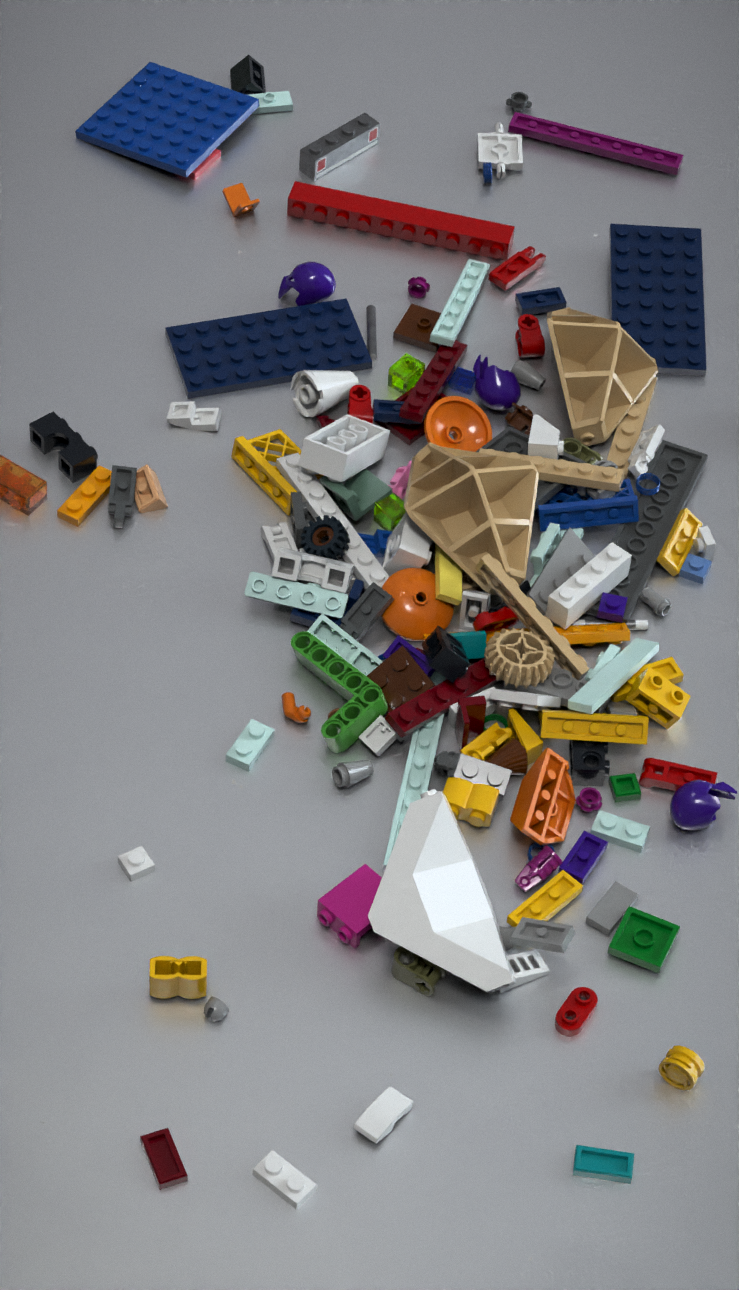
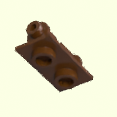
[505,402,548,436]

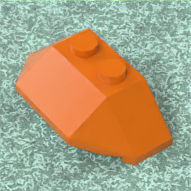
[510,747,576,845]

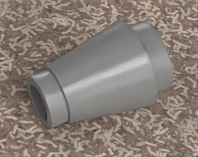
[510,359,546,391]
[332,760,374,788]

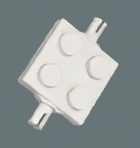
[477,123,523,179]

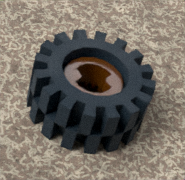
[300,515,350,560]

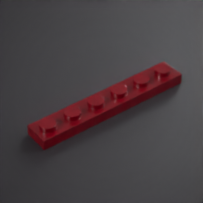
[399,340,468,423]
[385,658,501,738]

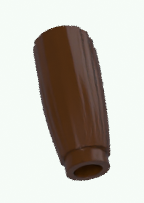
[484,738,528,776]

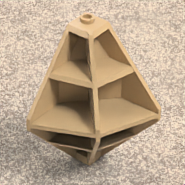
[547,307,658,446]
[403,442,539,596]

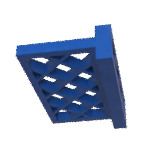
[536,479,639,532]

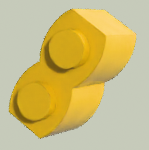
[443,777,500,827]
[149,956,207,999]

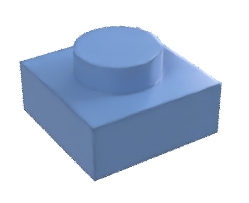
[679,553,712,584]

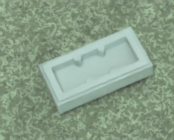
[248,91,293,115]

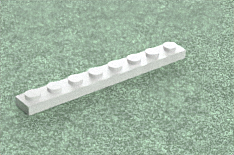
[275,453,390,590]

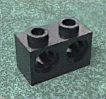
[422,625,470,683]
[569,740,610,787]

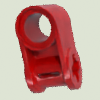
[515,314,545,358]
[347,385,373,424]

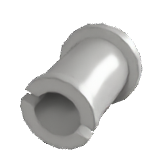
[640,587,672,616]

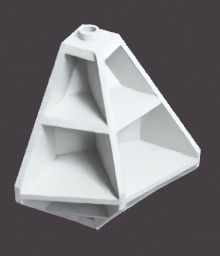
[368,789,516,993]

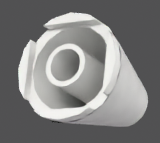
[291,370,359,417]

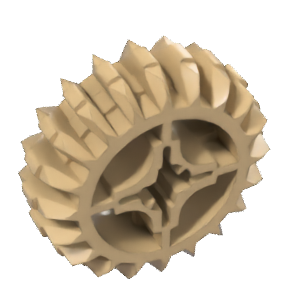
[484,626,555,689]

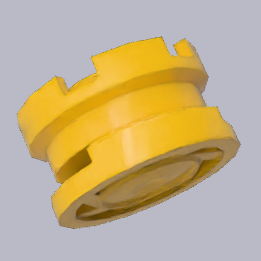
[658,1045,705,1090]

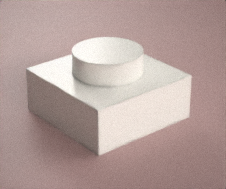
[693,526,716,561]
[118,846,155,882]

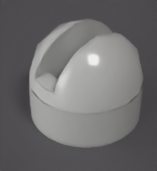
[204,996,229,1022]

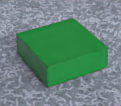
[608,773,641,803]

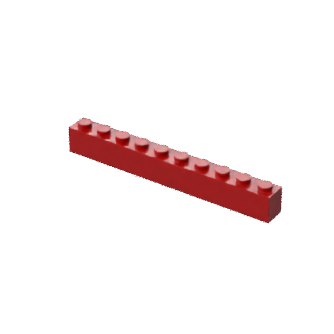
[287,181,515,261]

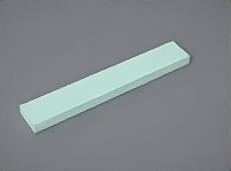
[430,259,490,347]
[568,638,659,715]

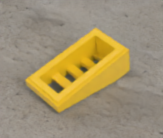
[507,707,543,765]

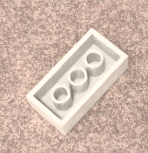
[298,414,390,483]

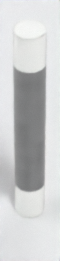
[571,619,648,630]

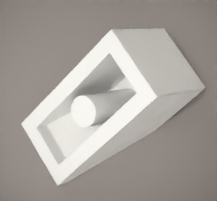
[528,415,564,460]
[459,589,491,631]

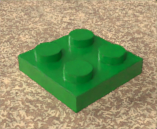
[607,906,680,973]

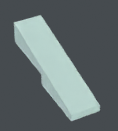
[307,613,383,676]

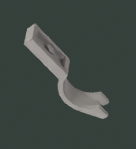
[499,917,575,953]

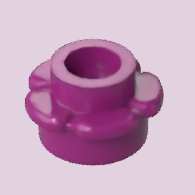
[408,277,430,298]
[576,787,602,812]

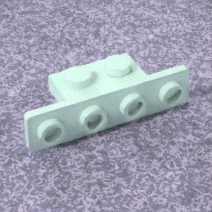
[529,523,584,587]
[244,571,349,619]

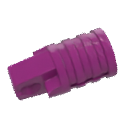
[514,845,563,893]

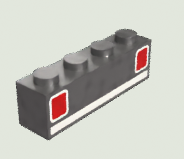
[299,113,380,181]

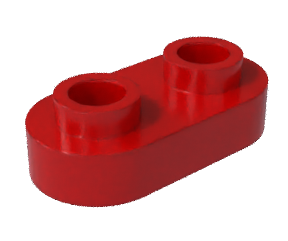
[472,606,520,634]
[555,987,598,1037]

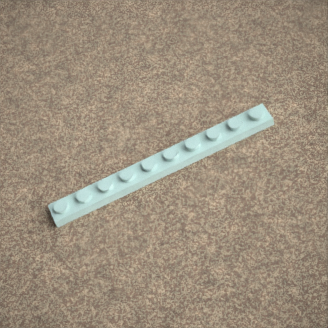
[383,671,447,872]

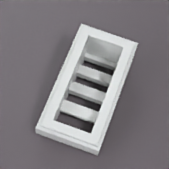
[499,949,550,993]

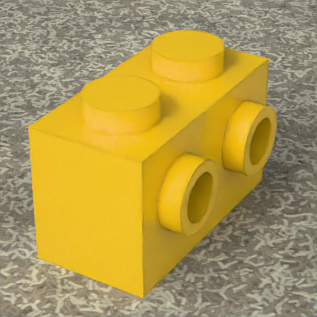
[626,667,691,729]

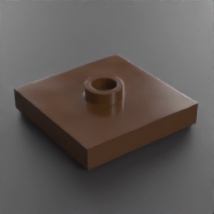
[393,304,441,352]

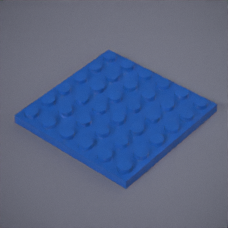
[75,62,259,178]

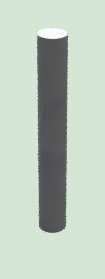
[366,305,377,360]

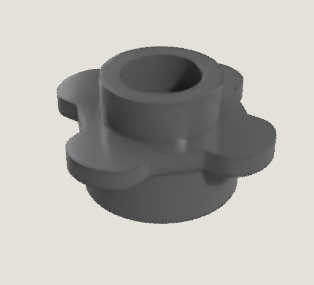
[506,92,532,113]

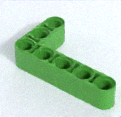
[291,631,388,753]

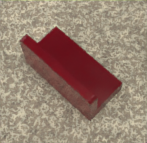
[455,695,487,754]

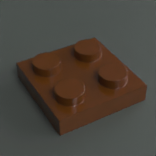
[367,646,436,712]

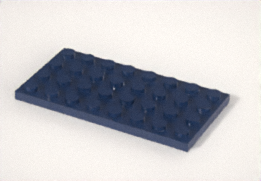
[609,224,706,376]
[165,298,372,399]

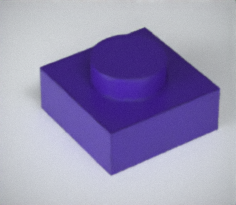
[597,592,628,623]

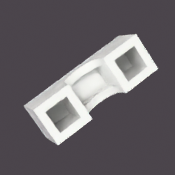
[271,547,355,593]

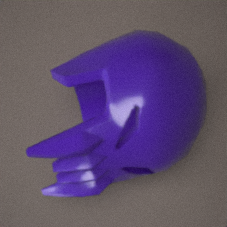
[278,262,336,306]
[473,355,521,411]
[670,779,737,831]

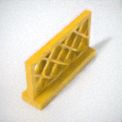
[231,429,324,516]
[538,709,649,745]

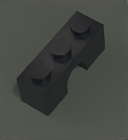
[29,411,98,483]

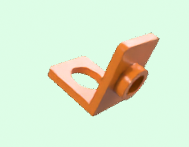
[222,183,260,217]

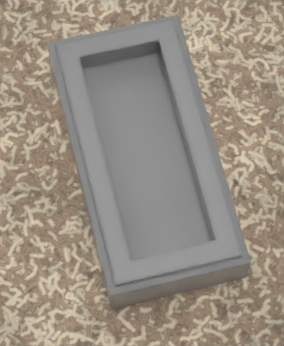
[605,701,637,716]
[585,881,639,936]

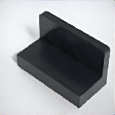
[230,54,266,94]

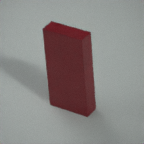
[140,1128,188,1190]

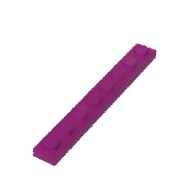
[508,112,684,175]

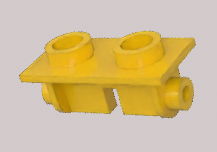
[459,722,513,761]

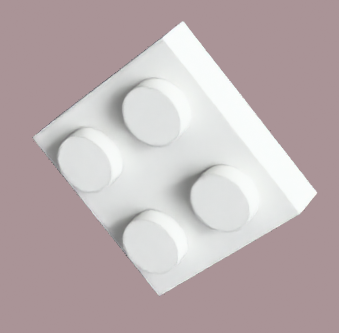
[490,689,561,711]

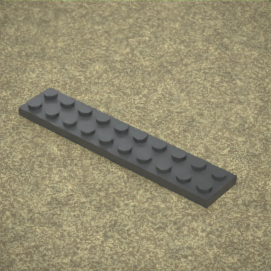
[585,440,708,624]

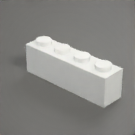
[546,542,632,630]

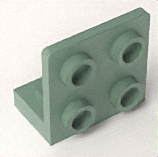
[319,469,393,521]

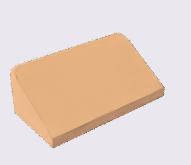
[134,464,168,513]

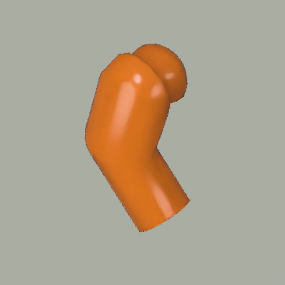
[281,692,311,724]

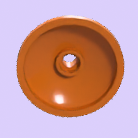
[424,396,492,452]
[381,568,454,642]

